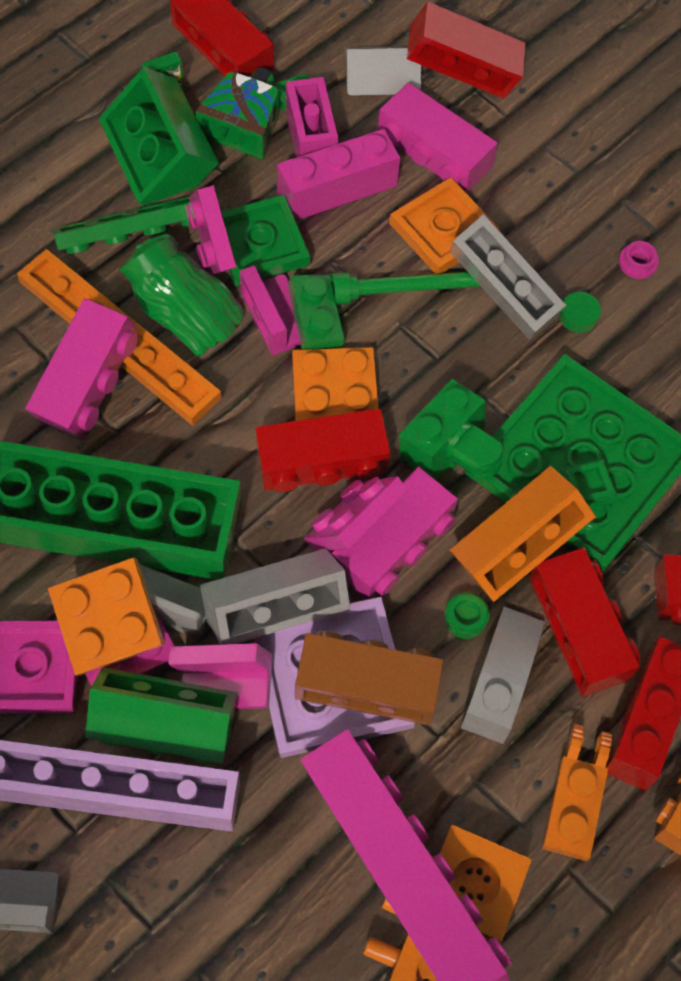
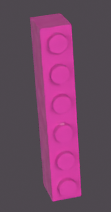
[300,729,512,981]

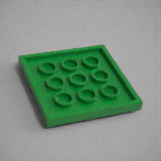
[465,354,681,574]

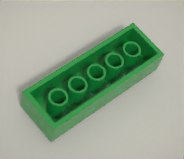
[0,441,242,580]

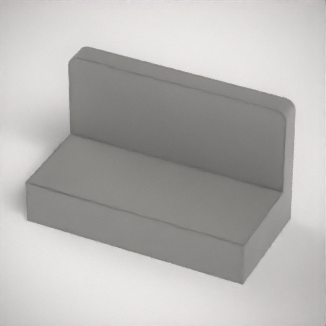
[344,46,421,95]
[139,564,207,639]
[0,869,60,934]

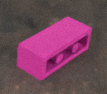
[378,83,498,193]
[277,129,400,221]
[25,298,139,440]
[331,467,458,600]

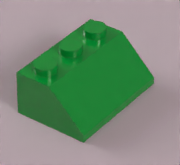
[99,66,219,206]

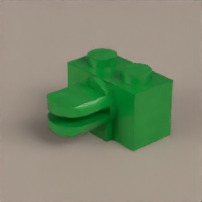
[399,379,503,480]

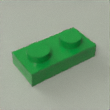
[288,275,344,350]

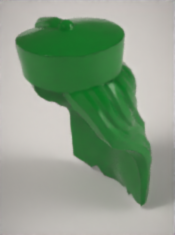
[118,234,245,357]

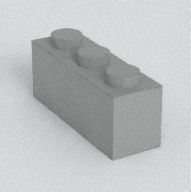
[450,214,566,340]
[200,548,350,645]

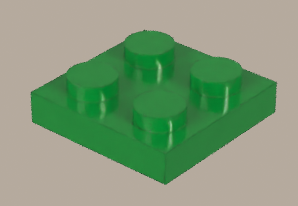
[221,195,310,286]

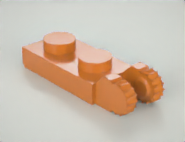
[541,723,612,862]

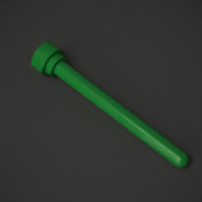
[331,272,481,305]

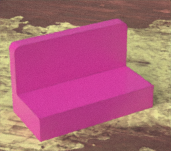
[239,266,301,356]
[169,643,272,709]

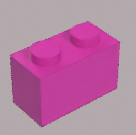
[286,77,338,157]

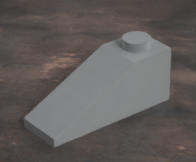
[461,607,545,744]

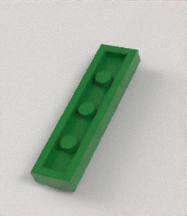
[52,196,190,254]

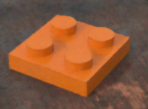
[389,177,500,274]
[292,347,378,421]
[48,558,165,676]

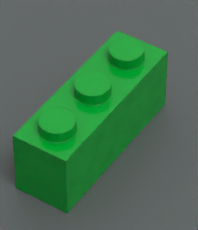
[85,667,238,763]

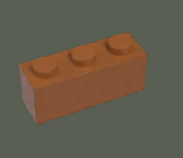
[294,631,443,725]

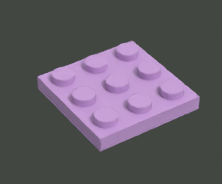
[253,597,415,758]

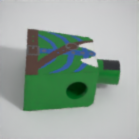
[196,68,279,160]

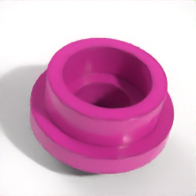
[619,241,659,279]

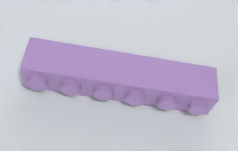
[0,740,240,832]

